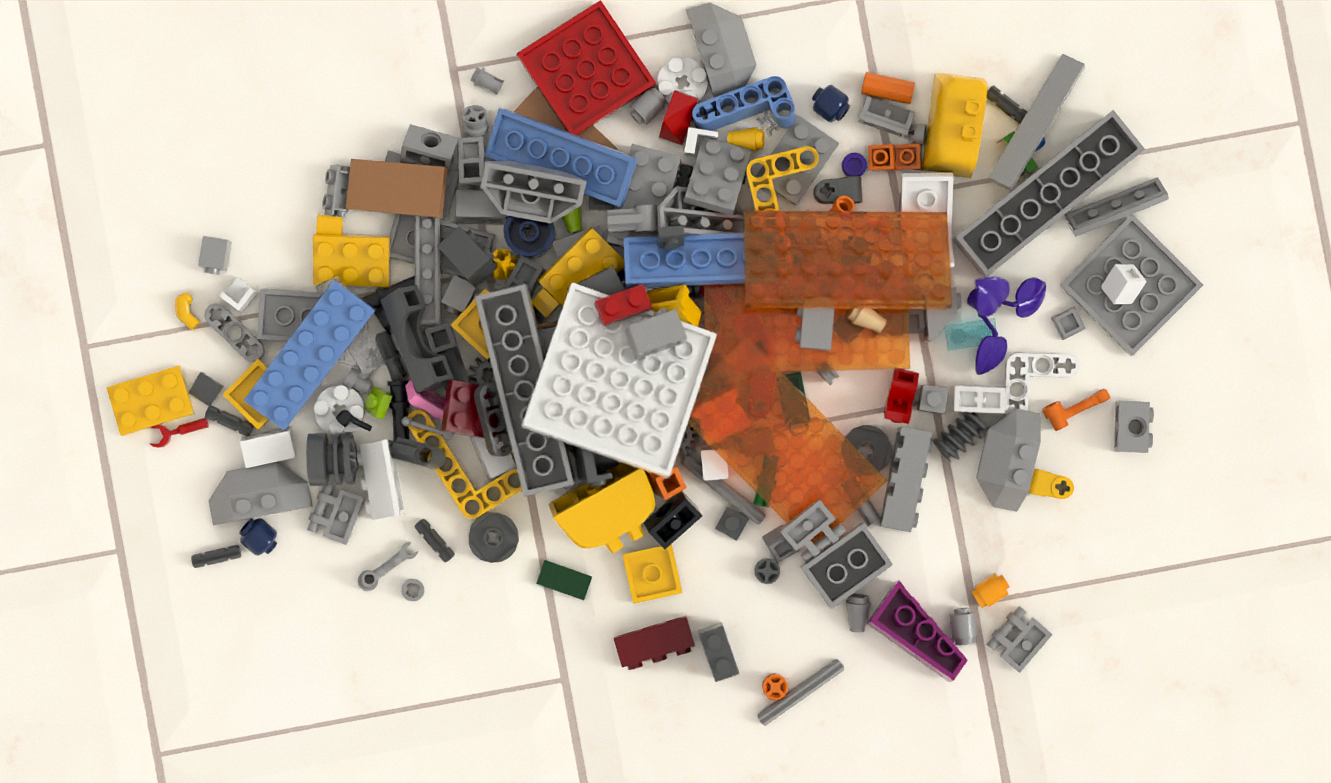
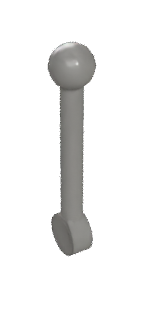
[402,416,453,440]

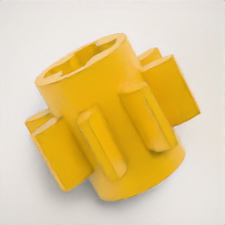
[491,249,517,280]

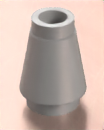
[846,594,871,632]

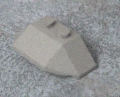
[686,2,757,98]
[481,161,586,223]
[657,186,750,235]
[976,408,1041,512]
[209,462,313,525]

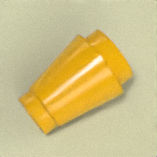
[727,127,765,152]

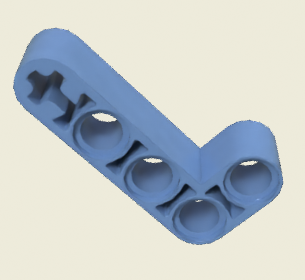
[692,76,796,131]

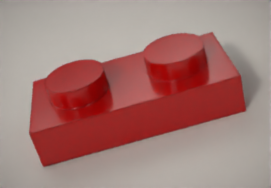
[594,284,652,327]

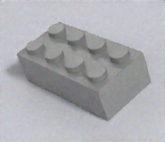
[607,144,681,248]

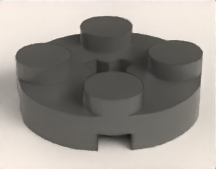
[841,425,892,476]
[469,512,519,563]

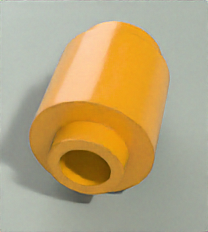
[971,573,1010,608]

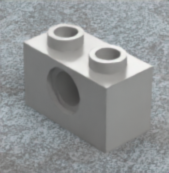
[400,124,459,176]
[1114,401,1154,453]

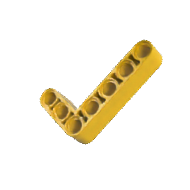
[746,146,819,280]
[408,410,522,519]

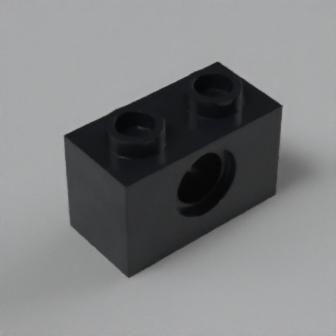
[644,491,703,549]

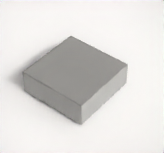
[1051,306,1086,340]

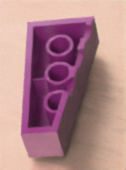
[866,580,968,682]

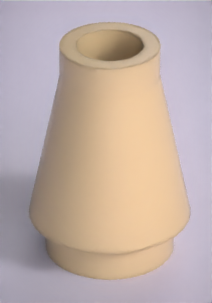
[847,300,887,333]

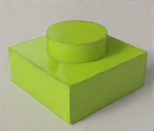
[365,386,392,419]

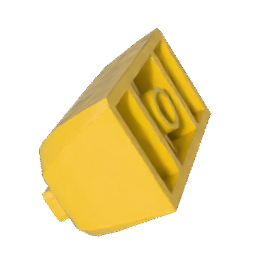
[922,73,987,178]
[548,462,655,553]

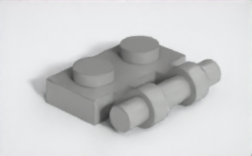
[307,484,365,545]
[780,498,846,563]
[987,606,1053,673]

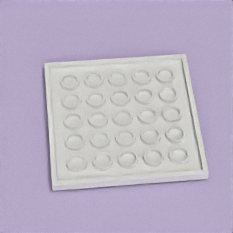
[522,283,717,478]

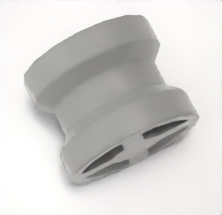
[462,105,489,137]

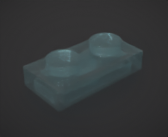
[944,318,997,351]

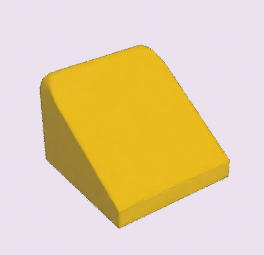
[316,215,343,234]

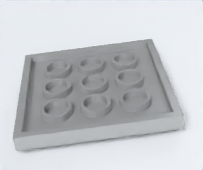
[1060,214,1203,356]

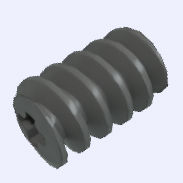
[933,412,988,462]

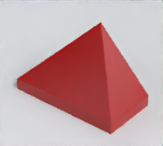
[659,90,698,146]

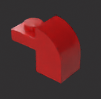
[883,367,919,424]

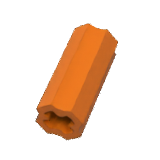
[861,72,915,104]

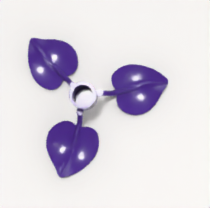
[967,277,1046,375]

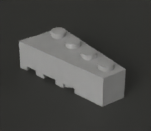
[879,426,933,532]

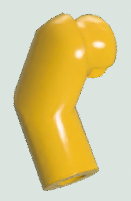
[175,292,200,331]

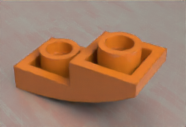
[868,144,922,171]

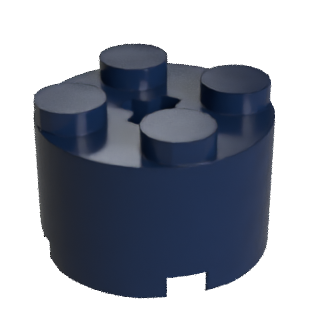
[503,216,556,259]

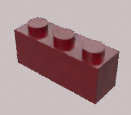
[613,615,695,670]

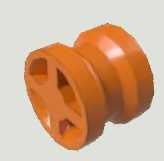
[762,673,788,700]

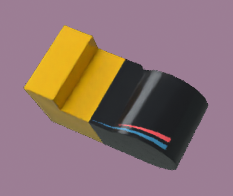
[532,288,561,324]

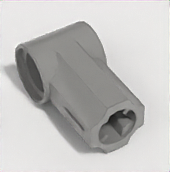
[607,205,658,233]

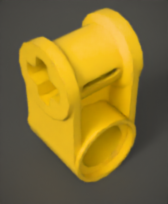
[1028,469,1074,499]

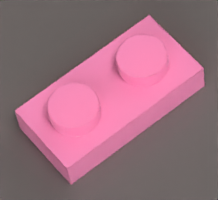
[405,379,445,420]

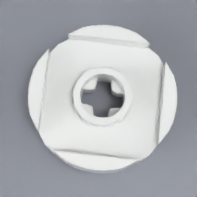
[657,57,708,104]
[314,385,365,435]

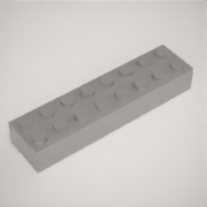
[953,110,1145,278]
[475,284,576,496]

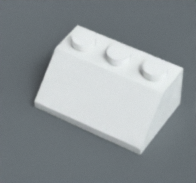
[357,440,405,520]

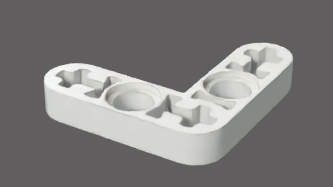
[1004,353,1080,416]

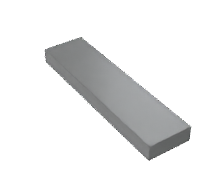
[1065,177,1169,237]

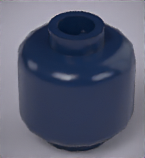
[812,85,850,123]
[239,518,277,556]

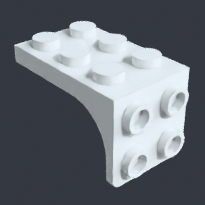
[900,172,955,271]

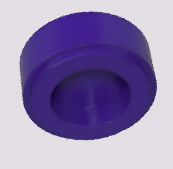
[841,153,867,177]

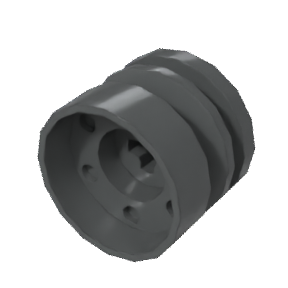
[306,432,358,486]

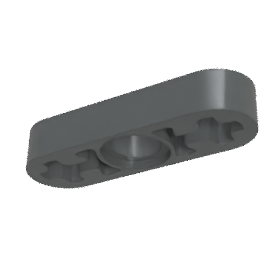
[474,384,512,457]

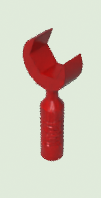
[149,418,209,448]

